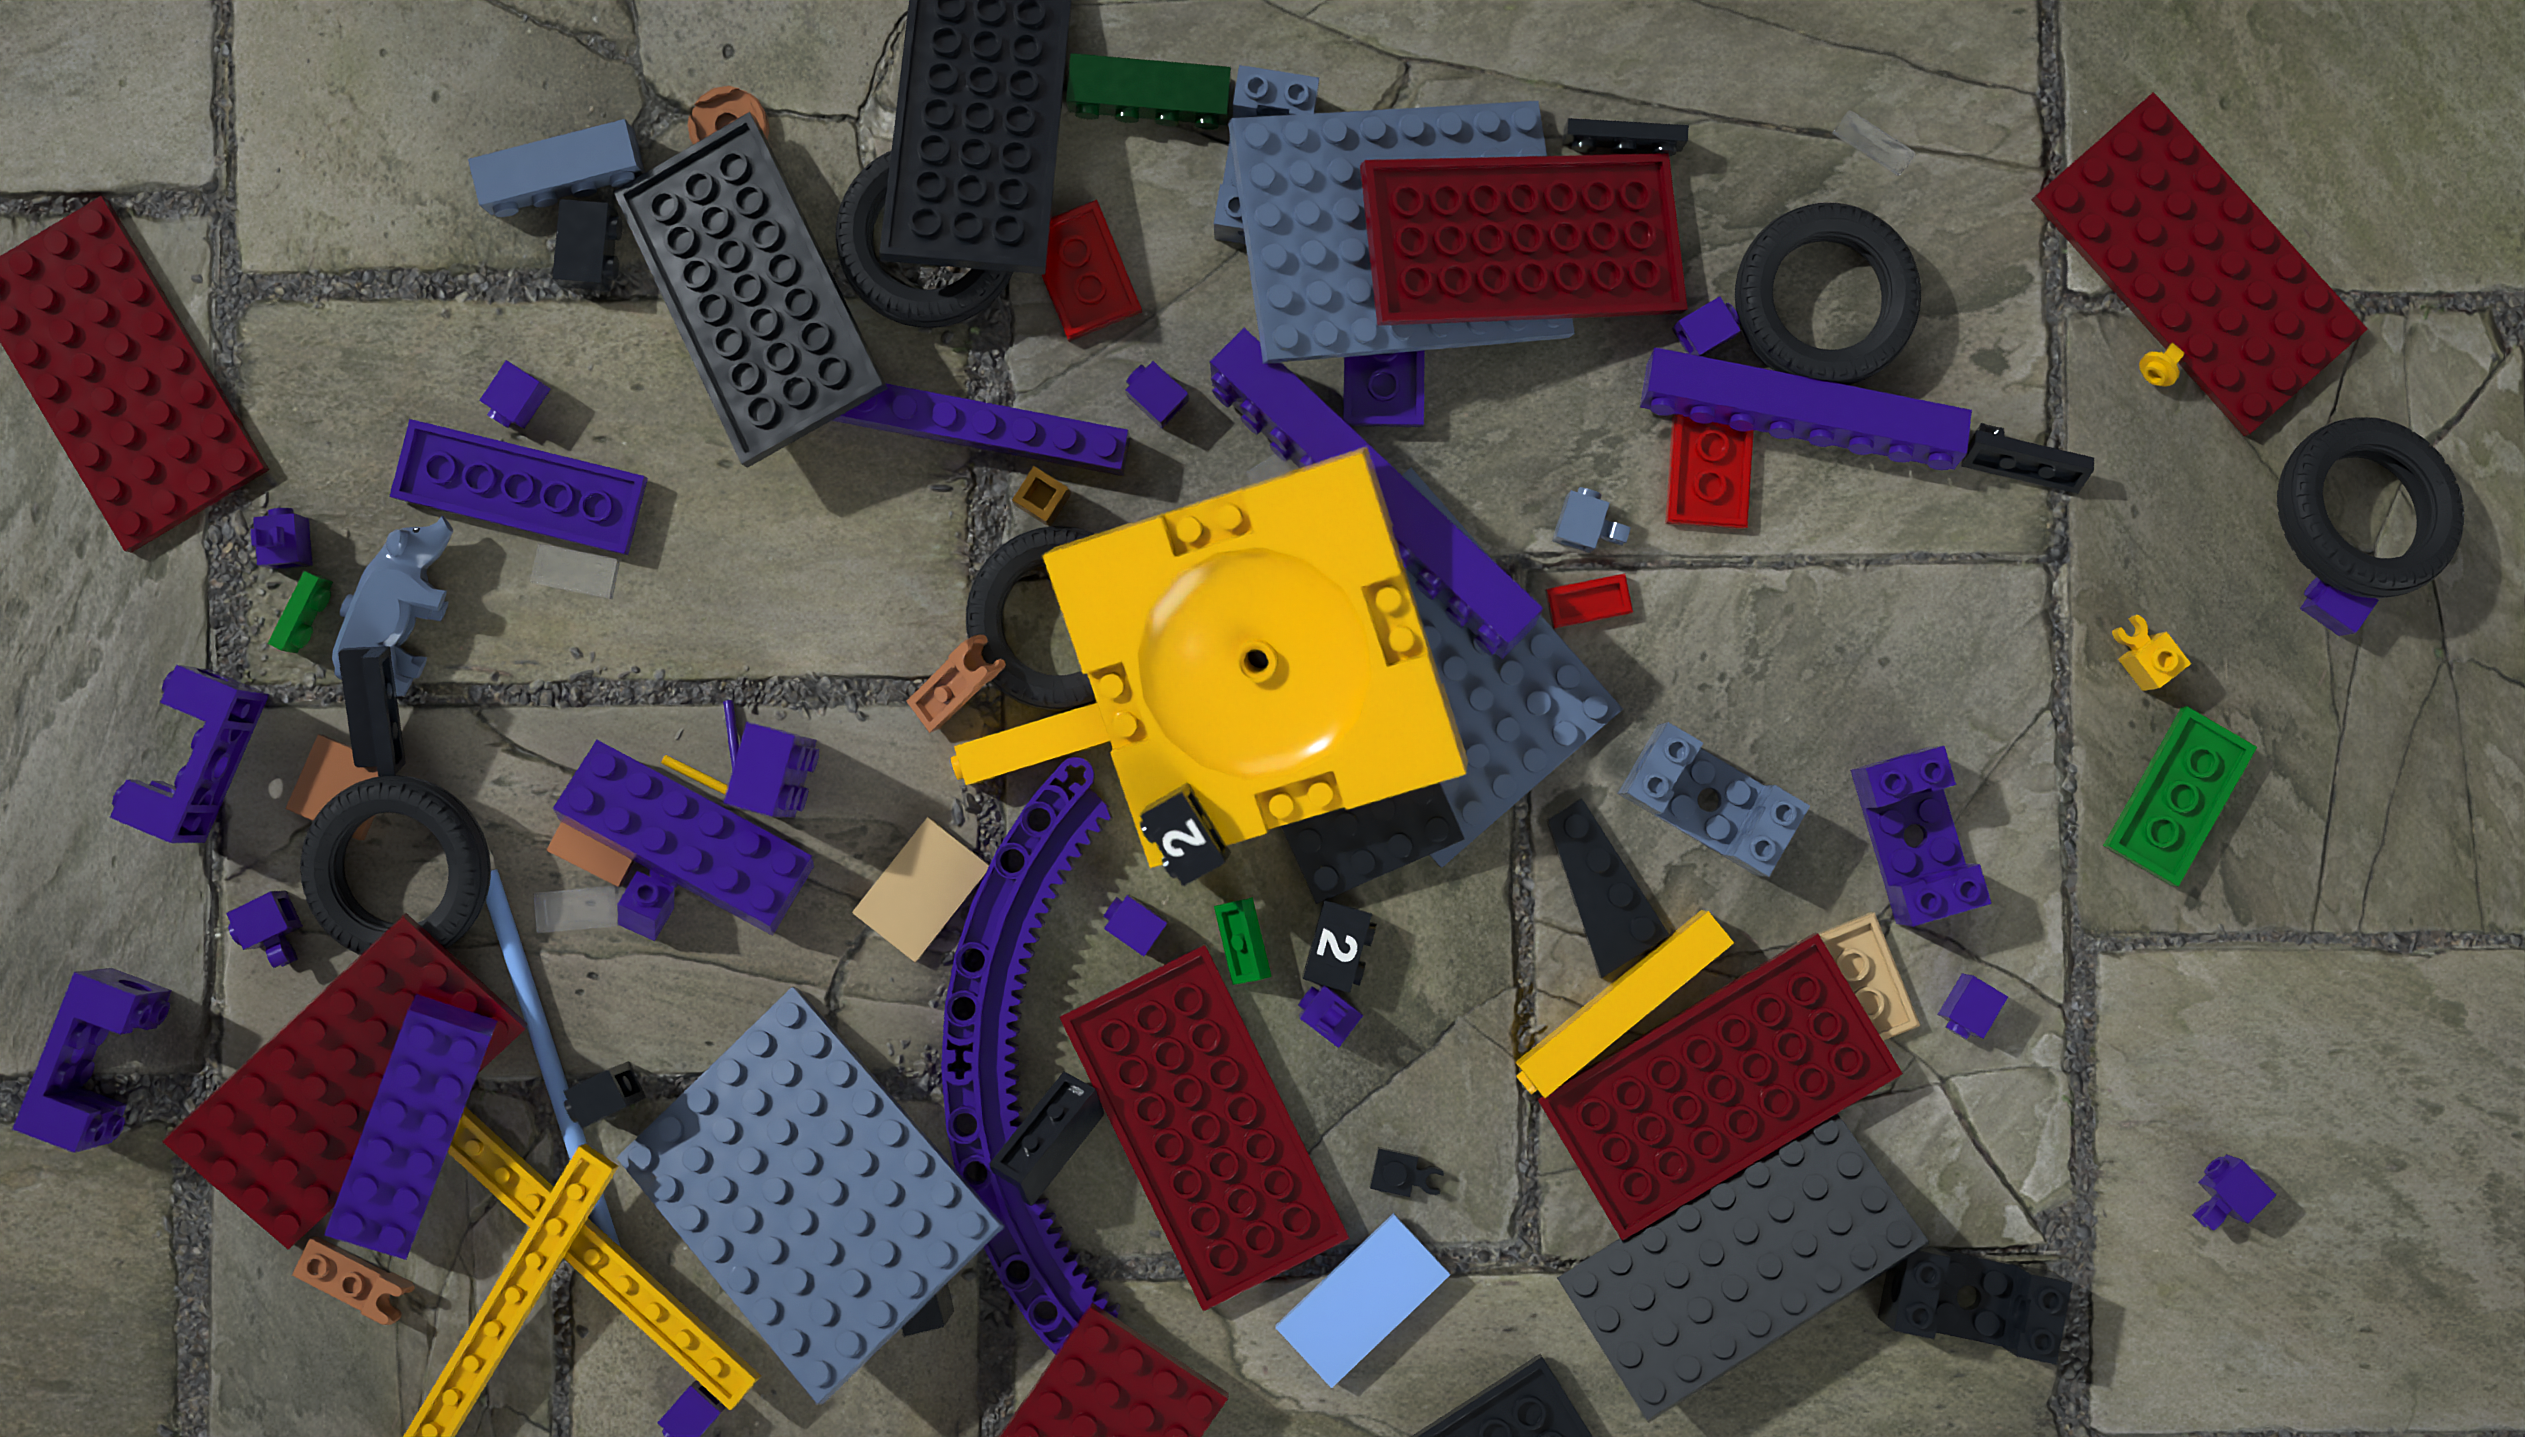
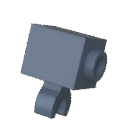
[1552,487,1631,553]

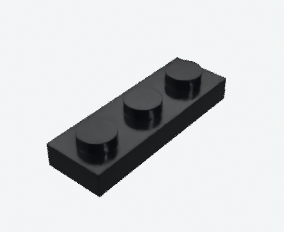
[1562,118,1689,156]

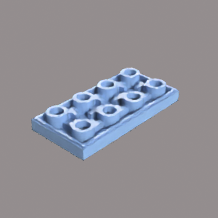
[1275,1213,1450,1388]

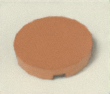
[687,86,770,145]

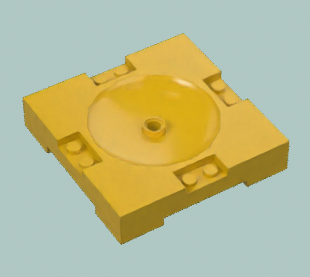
[1042,447,1468,868]

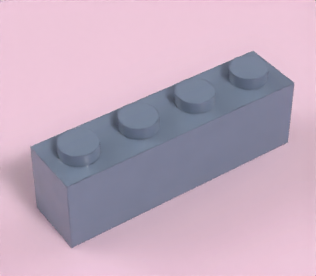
[468,119,645,217]

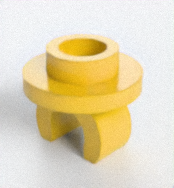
[2139,343,2185,387]

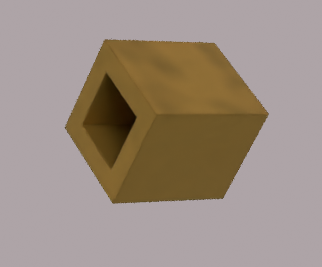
[1012,466,1071,526]

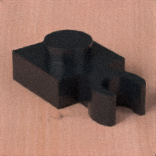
[1369,1147,1444,1197]

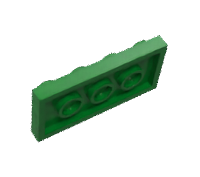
[2103,706,2257,887]

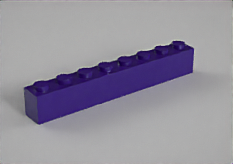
[1640,347,1972,470]
[831,384,1131,476]

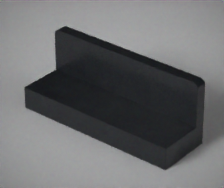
[338,646,406,776]
[988,1071,1104,1206]

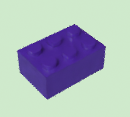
[723,722,820,817]

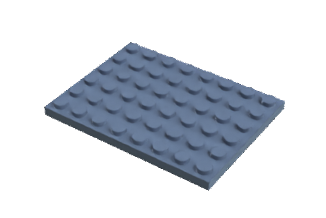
[1228,101,1575,364]
[1402,468,1623,868]
[616,986,1005,1404]

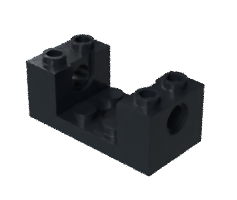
[1878,1246,2072,1365]

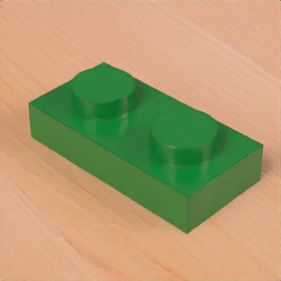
[267,571,333,654]
[1214,897,1272,985]

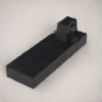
[1961,423,2095,494]

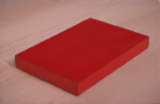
[1041,200,1142,342]
[1665,414,1754,529]

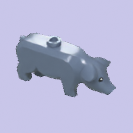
[332,516,453,697]

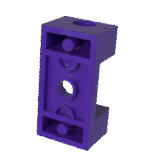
[109,664,270,843]
[1850,745,1992,927]
[12,968,172,1153]

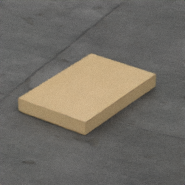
[852,817,989,963]
[1797,912,1920,1041]

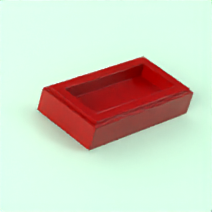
[1545,574,1633,629]

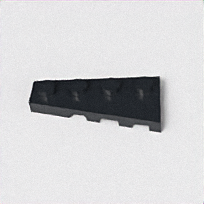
[1546,798,1669,978]

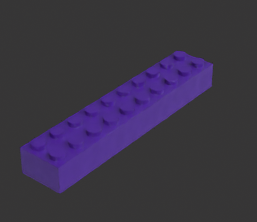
[1210,328,1543,659]

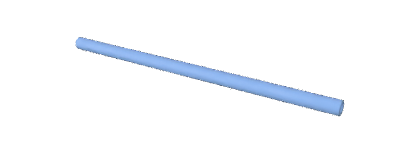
[486,869,621,1247]

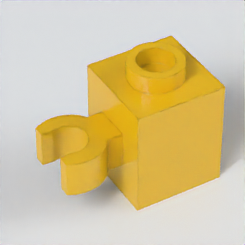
[2112,615,2191,691]

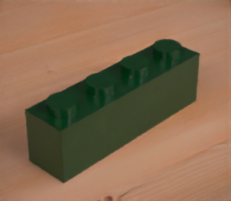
[1066,53,1231,130]

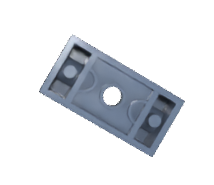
[1214,65,1319,244]
[1617,722,1810,877]

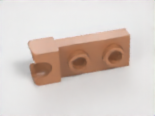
[906,635,1005,733]
[292,1236,415,1325]

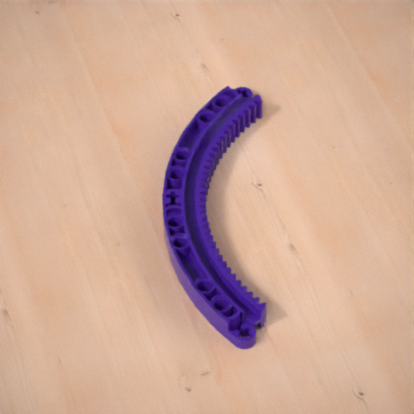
[941,757,1121,1354]

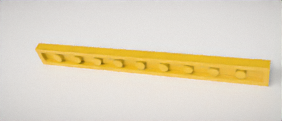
[448,1107,761,1411]
[403,1143,619,1437]

